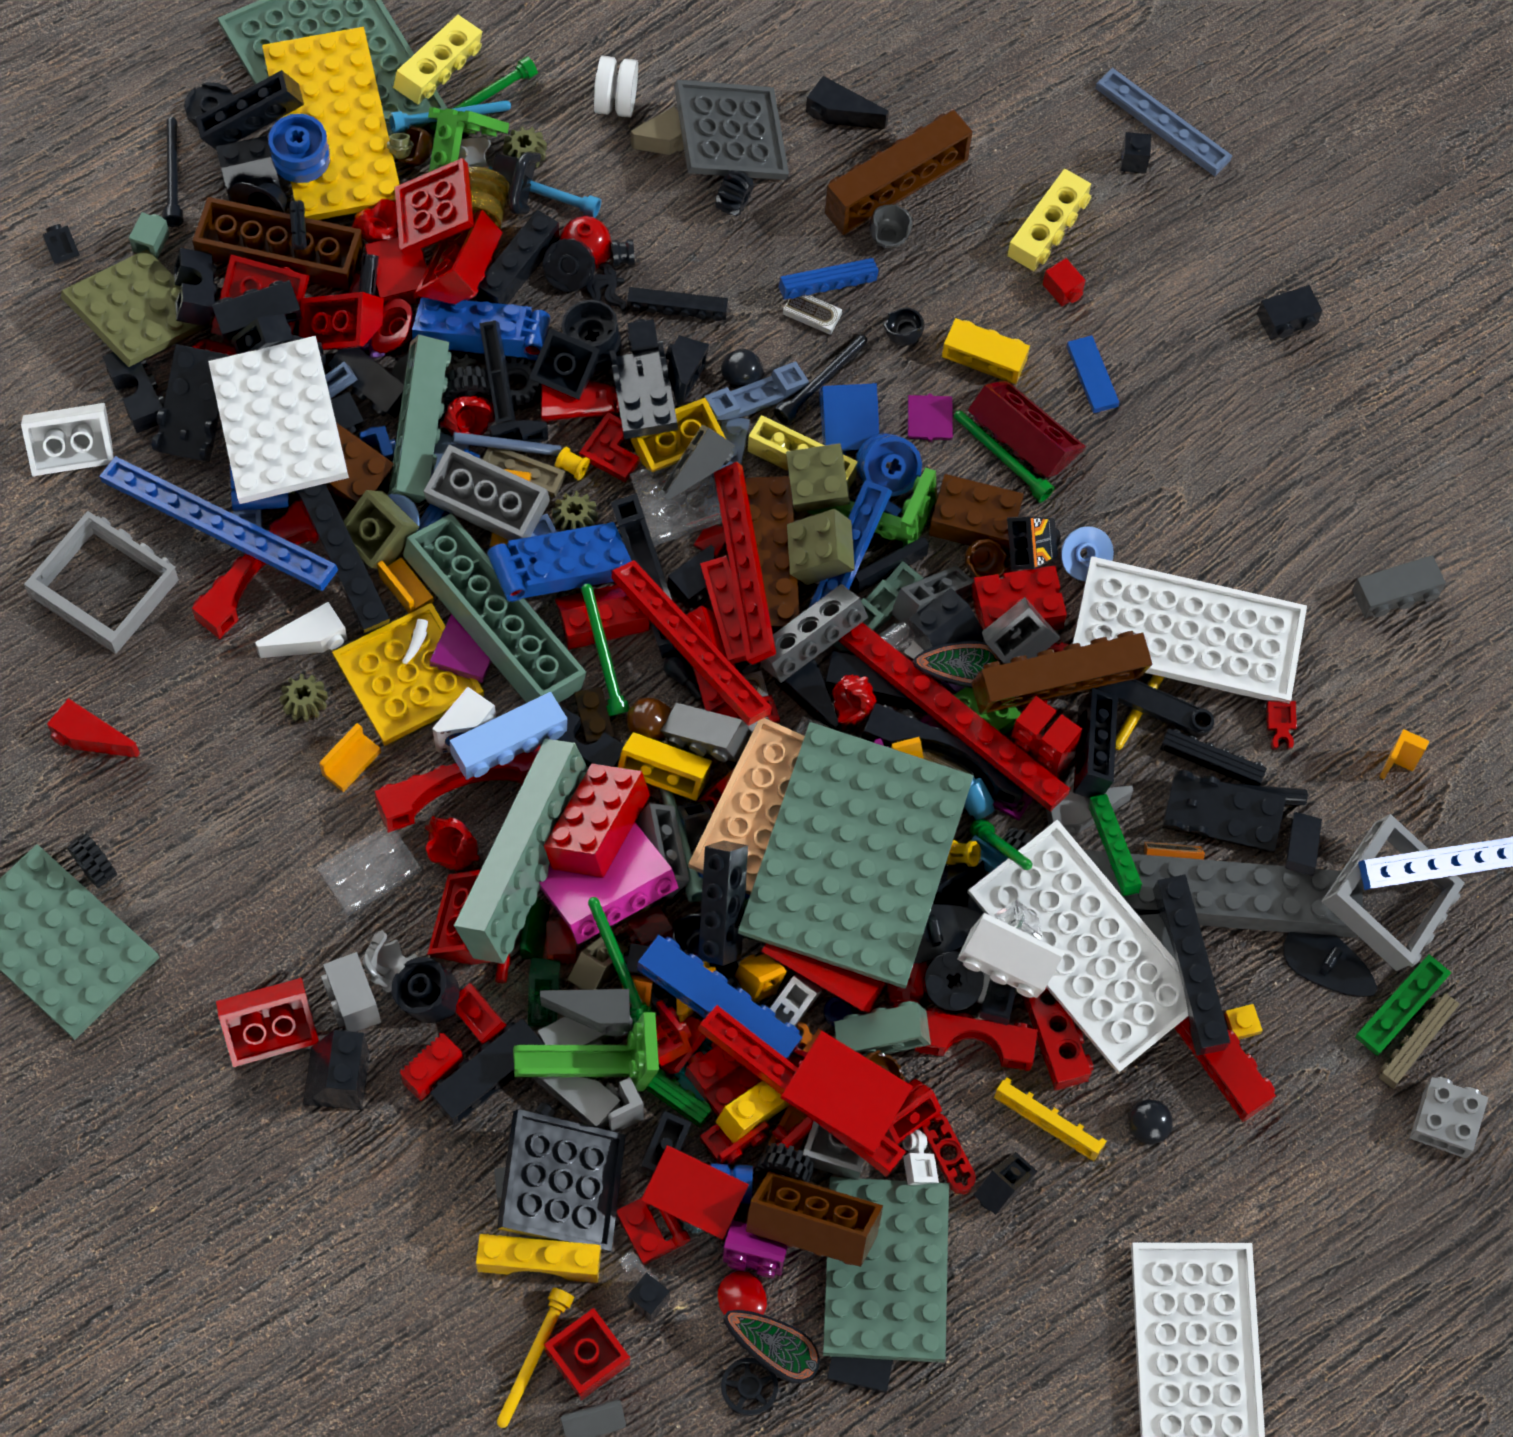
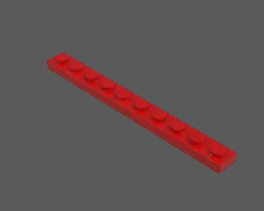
[838,622,1070,812]

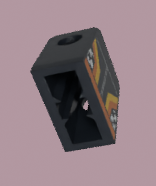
[1007,516,1061,570]

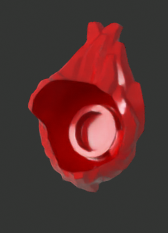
[352,198,399,243]
[440,396,495,436]
[833,675,877,730]
[425,816,479,871]

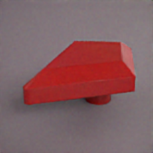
[771,1116,814,1148]

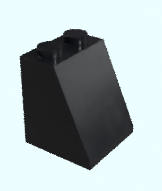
[303,1030,370,1110]

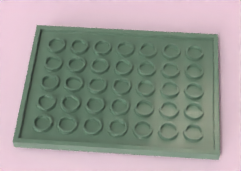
[218,0,448,136]
[738,722,974,989]

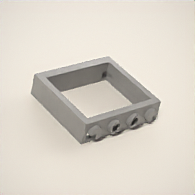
[24,511,179,654]
[1321,814,1464,971]

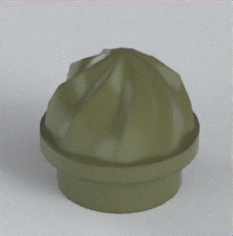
[387,133,413,159]

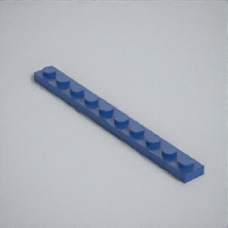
[99,456,338,591]

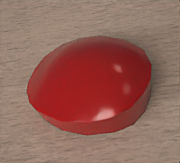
[717,1271,767,1315]

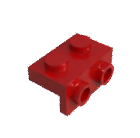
[655,1000,692,1067]
[700,1121,769,1165]

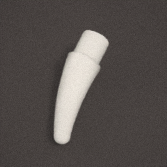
[402,619,428,664]

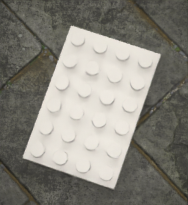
[208,336,349,504]

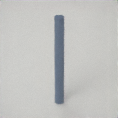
[452,432,561,456]

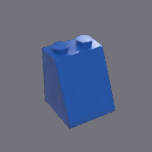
[819,383,879,456]

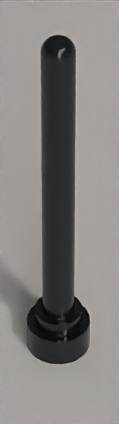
[162,117,184,227]
[773,335,868,425]

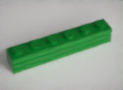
[1088,794,1142,896]
[646,1069,712,1128]

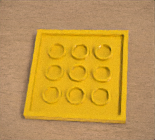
[332,603,484,746]

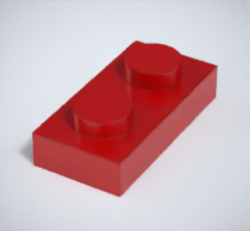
[455,983,506,1044]

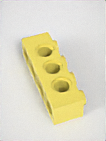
[393,15,483,105]
[1007,168,1091,271]
[748,415,858,490]

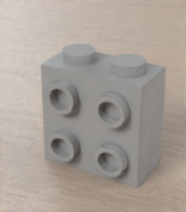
[1410,1077,1489,1159]

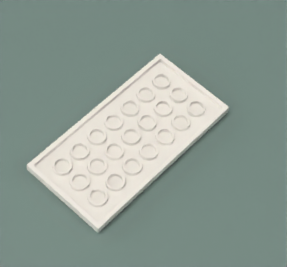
[1073,556,1307,704]
[967,820,1189,1073]
[1131,1243,1265,1437]

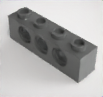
[760,584,868,683]

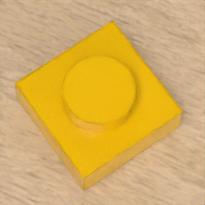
[1224,1004,1263,1040]

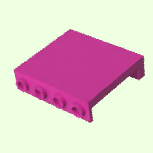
[539,823,679,944]

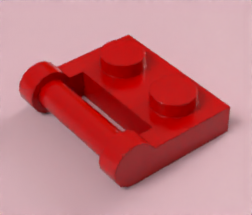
[616,1198,691,1266]

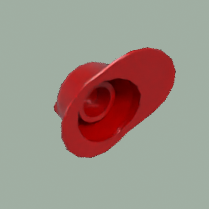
[372,299,415,353]

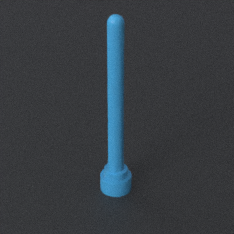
[389,101,511,133]
[482,166,601,218]

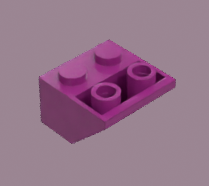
[723,1220,788,1278]

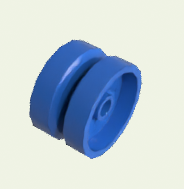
[269,114,330,183]
[856,433,922,496]

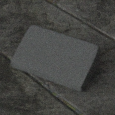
[561,1399,626,1437]

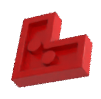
[579,412,640,483]

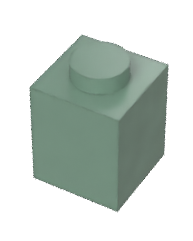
[129,212,170,259]

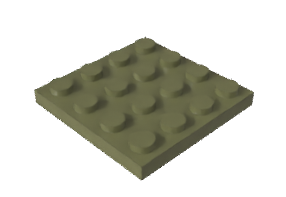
[61,249,214,367]

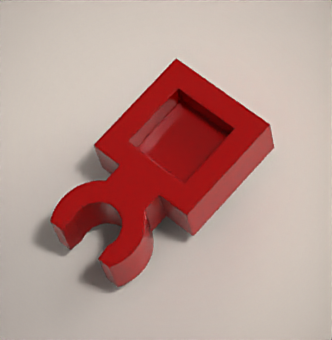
[1266,701,1297,750]

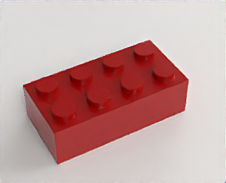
[544,764,650,878]

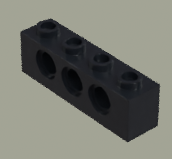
[196,70,304,151]
[1073,688,1118,798]
[698,840,748,966]

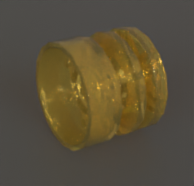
[468,167,509,229]

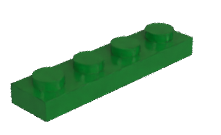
[1355,954,1452,1057]

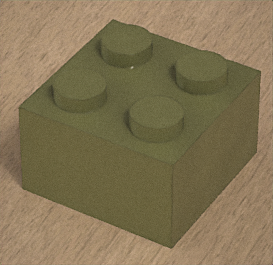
[786,443,850,513]
[343,490,419,569]
[787,509,855,585]

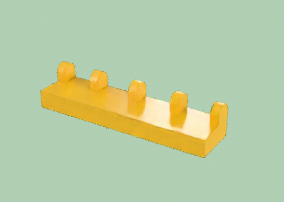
[994,1077,1107,1161]

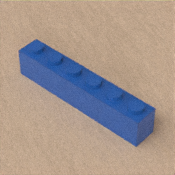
[637,935,802,1060]

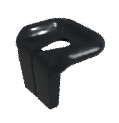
[488,152,541,215]

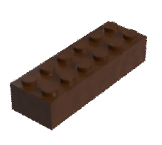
[825,109,973,235]
[192,197,364,291]
[745,476,799,634]
[971,631,1153,715]

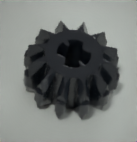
[715,170,754,217]

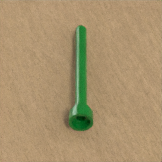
[429,56,538,131]
[954,410,1055,503]
[582,583,630,717]
[970,819,1033,871]
[588,897,652,1027]

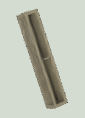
[1379,993,1460,1089]

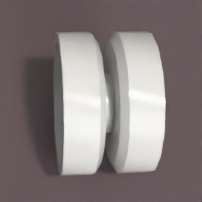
[594,56,638,118]

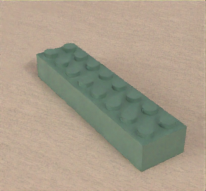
[403,514,586,703]
[454,739,588,964]

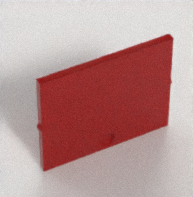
[780,1030,913,1155]

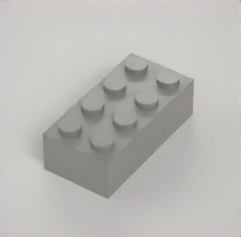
[423,445,550,541]

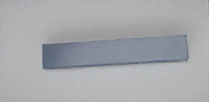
[1095,68,1232,176]

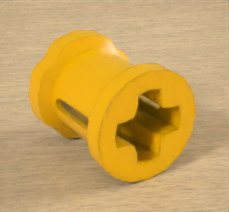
[555,446,590,480]
[946,840,981,867]

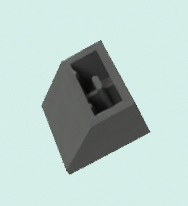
[982,597,1061,664]

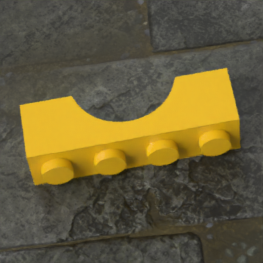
[476,1234,601,1283]

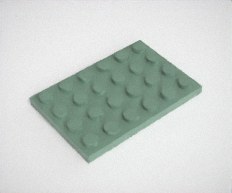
[0,844,160,1040]
[823,1177,949,1363]

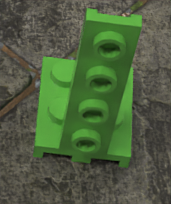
[428,107,509,172]
[806,467,937,547]
[513,1012,659,1091]

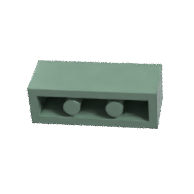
[834,1001,931,1057]

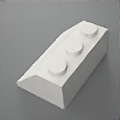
[21,403,114,476]
[957,913,1065,998]

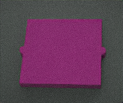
[908,393,953,442]

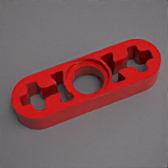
[921,1113,976,1194]

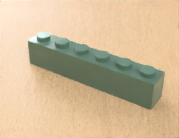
[388,334,451,503]

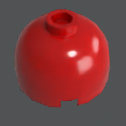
[560,216,612,268]

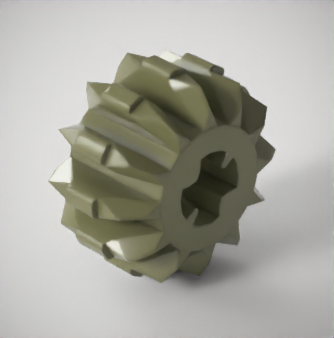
[503,126,547,168]
[551,490,598,532]
[279,673,328,722]

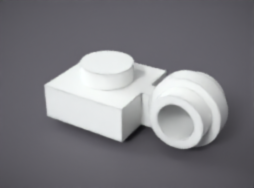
[903,1130,939,1186]

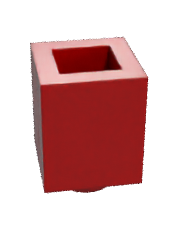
[1042,258,1086,307]

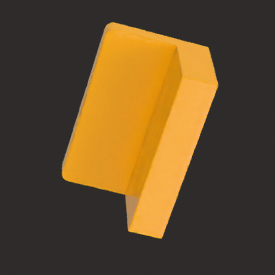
[377,558,434,613]
[319,723,381,792]
[1379,729,1429,780]

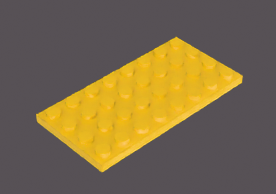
[262,27,399,220]

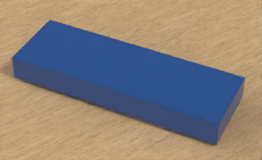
[1066,335,1119,413]

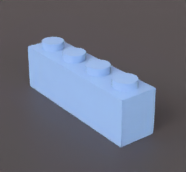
[450,692,567,780]

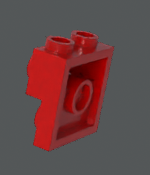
[685,1042,763,1117]

